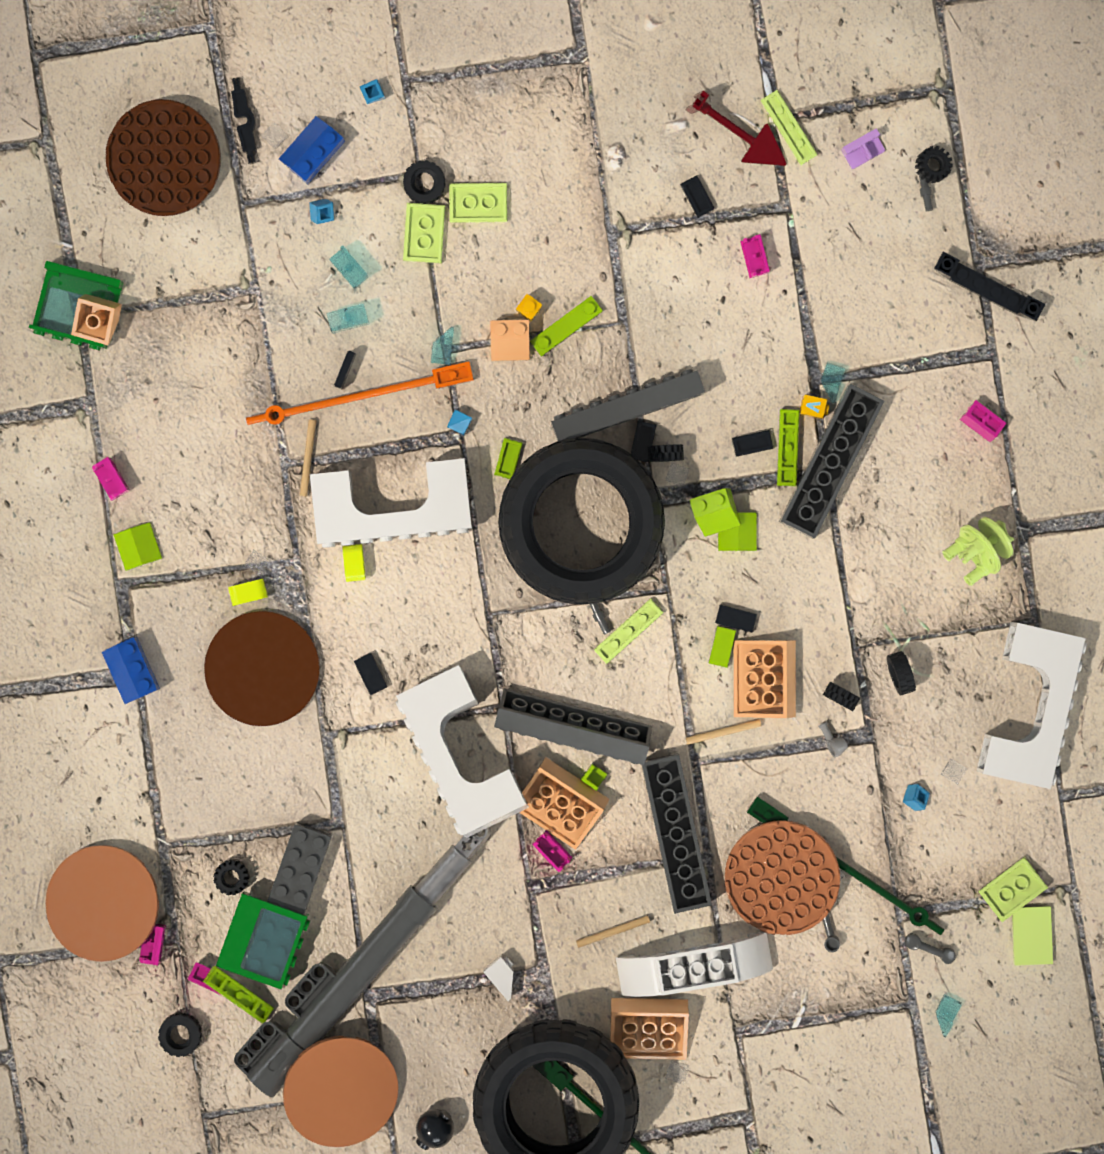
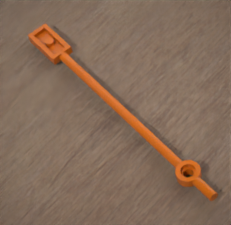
[246,361,474,425]

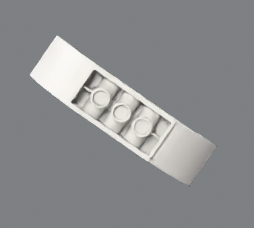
[616,932,773,997]

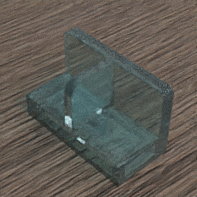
[329,245,369,289]
[326,304,370,334]

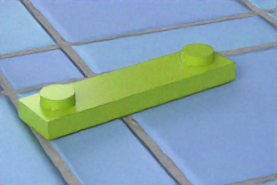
[530,296,603,357]
[777,409,799,487]
[203,965,274,1024]

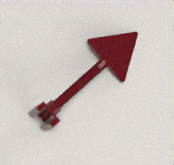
[685,91,787,166]

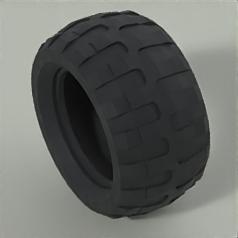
[498,438,665,605]
[473,1019,640,1154]

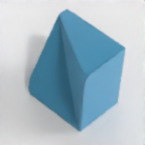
[359,79,385,105]
[309,199,334,224]
[447,410,472,436]
[903,784,930,811]

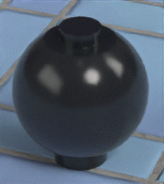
[416,1109,454,1150]

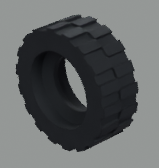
[403,160,446,204]
[886,651,916,696]
[158,1012,202,1057]

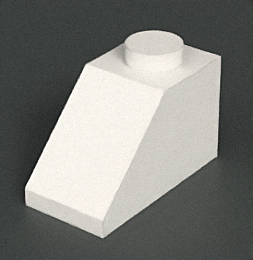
[483,955,514,1001]

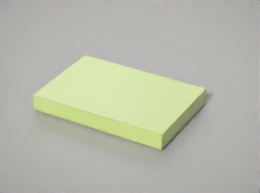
[449,183,507,223]
[403,203,445,263]
[978,857,1048,922]
[1012,906,1053,965]

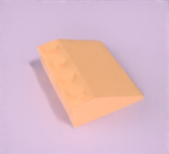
[734,640,796,718]
[519,757,610,850]
[610,998,689,1060]

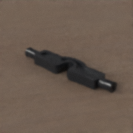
[231,78,257,164]

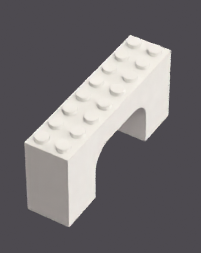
[310,458,472,548]
[977,622,1087,789]
[395,665,529,838]

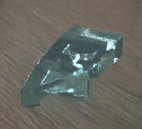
[431,326,454,365]
[821,362,845,403]
[936,994,962,1038]

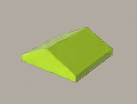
[718,512,757,551]
[113,522,162,571]

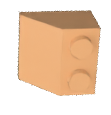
[71,294,122,345]
[490,320,530,361]

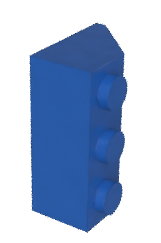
[278,116,345,185]
[102,637,160,704]

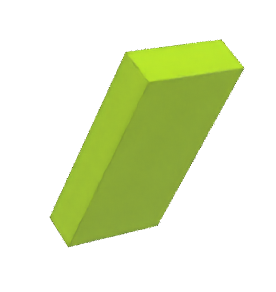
[494,438,523,479]
[708,626,736,668]

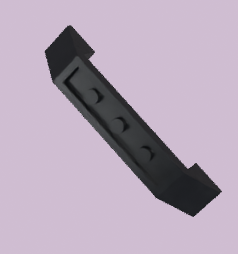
[934,251,1045,321]

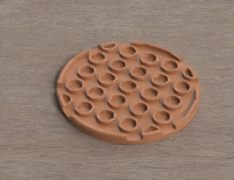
[725,820,840,935]
[45,845,159,962]
[283,1036,398,1147]

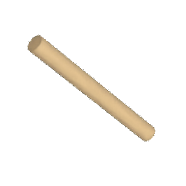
[300,420,316,497]
[685,719,761,745]
[576,915,650,948]

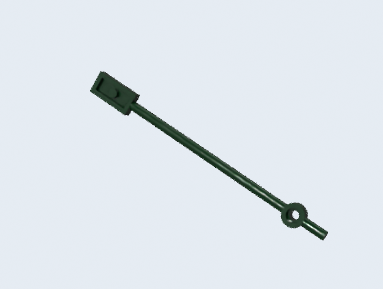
[746,796,945,935]
[533,1061,652,1154]

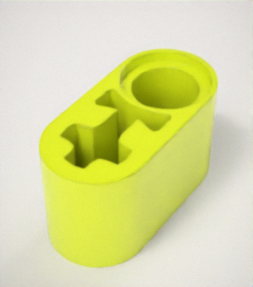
[342,544,366,582]
[228,579,268,606]

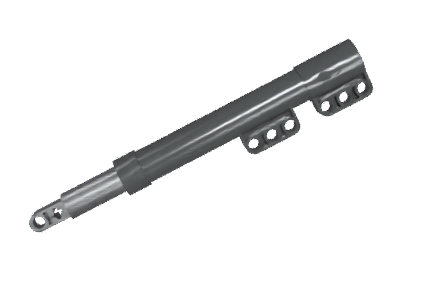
[234,827,491,1098]

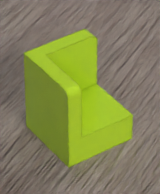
[581,763,608,791]

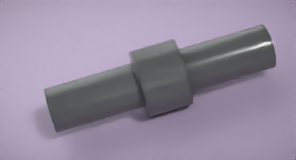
[919,174,933,212]
[589,603,611,635]

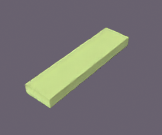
[760,90,817,166]
[594,598,663,664]

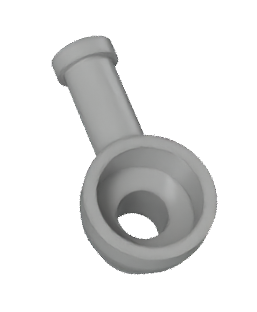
[818,722,848,758]

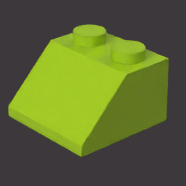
[690,488,741,537]

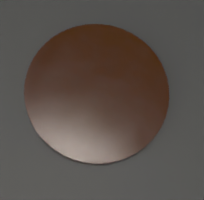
[106,99,221,216]
[204,611,320,726]

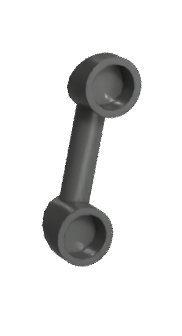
[822,914,840,953]
[904,933,956,964]

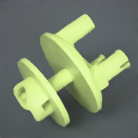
[942,517,1014,586]

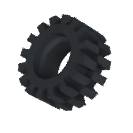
[915,146,953,184]
[649,444,684,462]
[823,682,860,711]
[213,860,249,896]

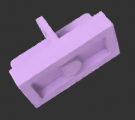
[841,128,885,169]

